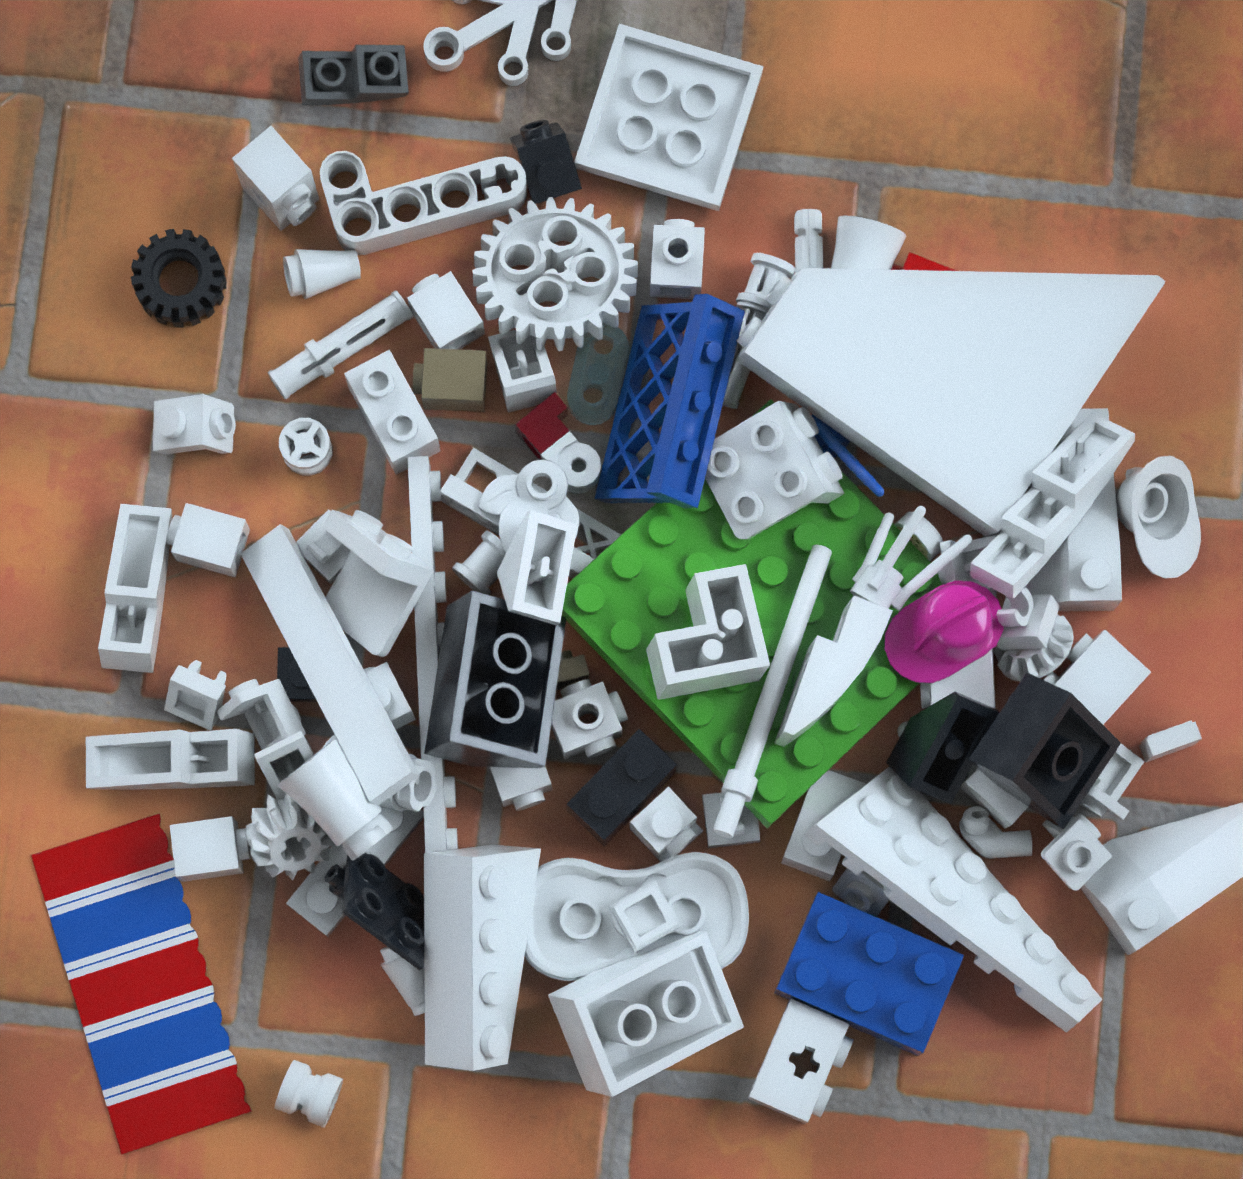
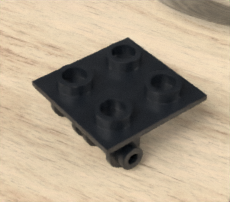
[325,853,424,971]

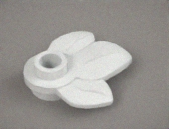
[479,460,579,553]

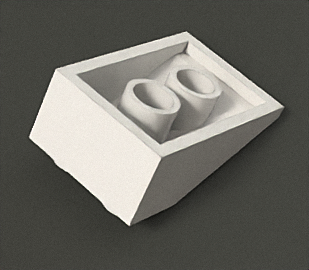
[548,931,744,1097]

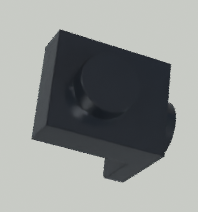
[510,120,582,204]

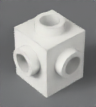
[551,679,628,759]

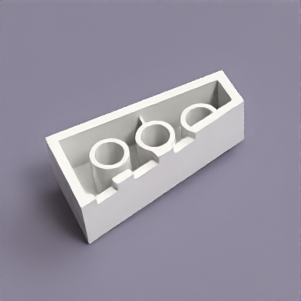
[424,845,541,1071]

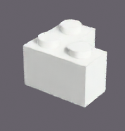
[646,564,770,700]

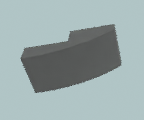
[298,45,409,105]

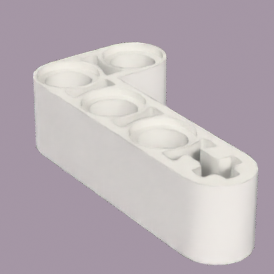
[320,151,527,255]

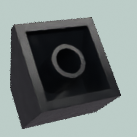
[969,673,1121,829]

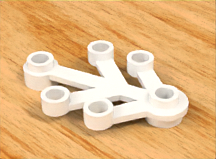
[423,0,578,86]

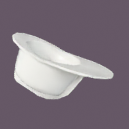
[1116,456,1201,579]

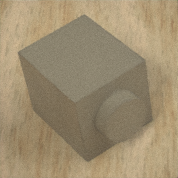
[413,348,487,412]

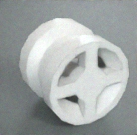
[279,418,333,476]

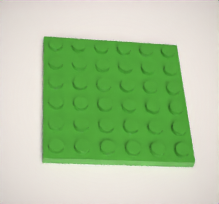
[561,399,943,829]

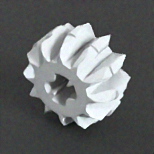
[245,794,334,881]

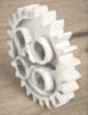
[472,197,638,351]

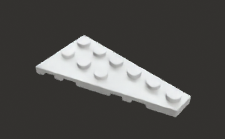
[804,767,1103,1032]

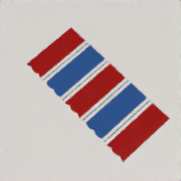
[31,813,252,1155]

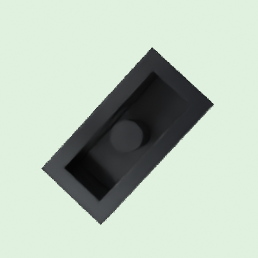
[566,729,677,847]

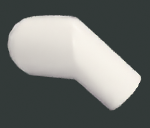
[959,806,1032,859]

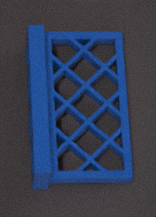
[594,294,745,508]

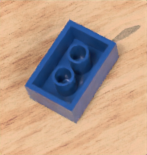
[774,892,964,1056]

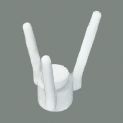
[850,506,972,611]

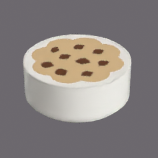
[894,512,943,561]

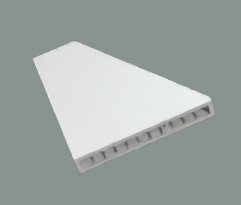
[735,268,1166,537]

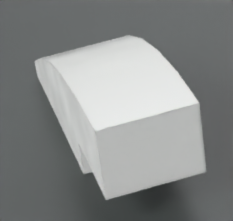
[98,504,172,673]
[774,596,893,747]
[86,729,255,790]

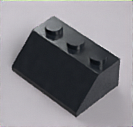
[424,590,566,768]

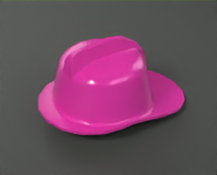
[885,580,1004,683]

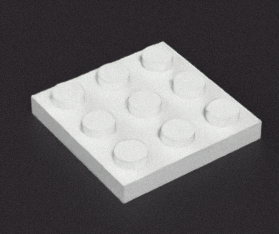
[574,24,763,211]

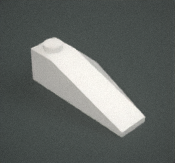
[1025,408,1122,611]
[1081,802,1243,955]

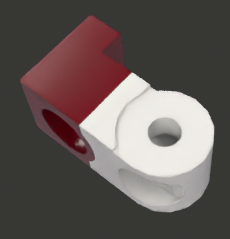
[515,392,601,494]

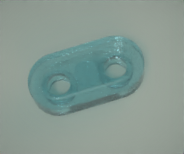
[567,323,629,425]

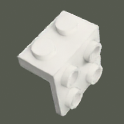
[705,401,845,539]
[322,510,434,657]

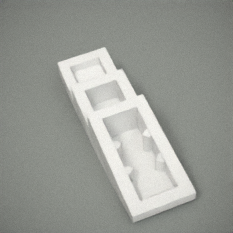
[971,412,1135,599]

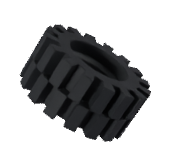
[131,229,227,328]

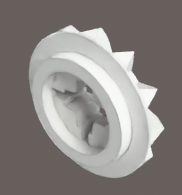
[993,614,1074,682]

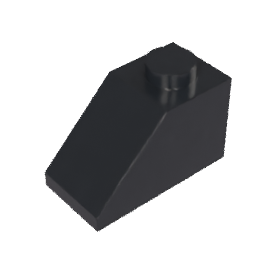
[886,691,1000,804]

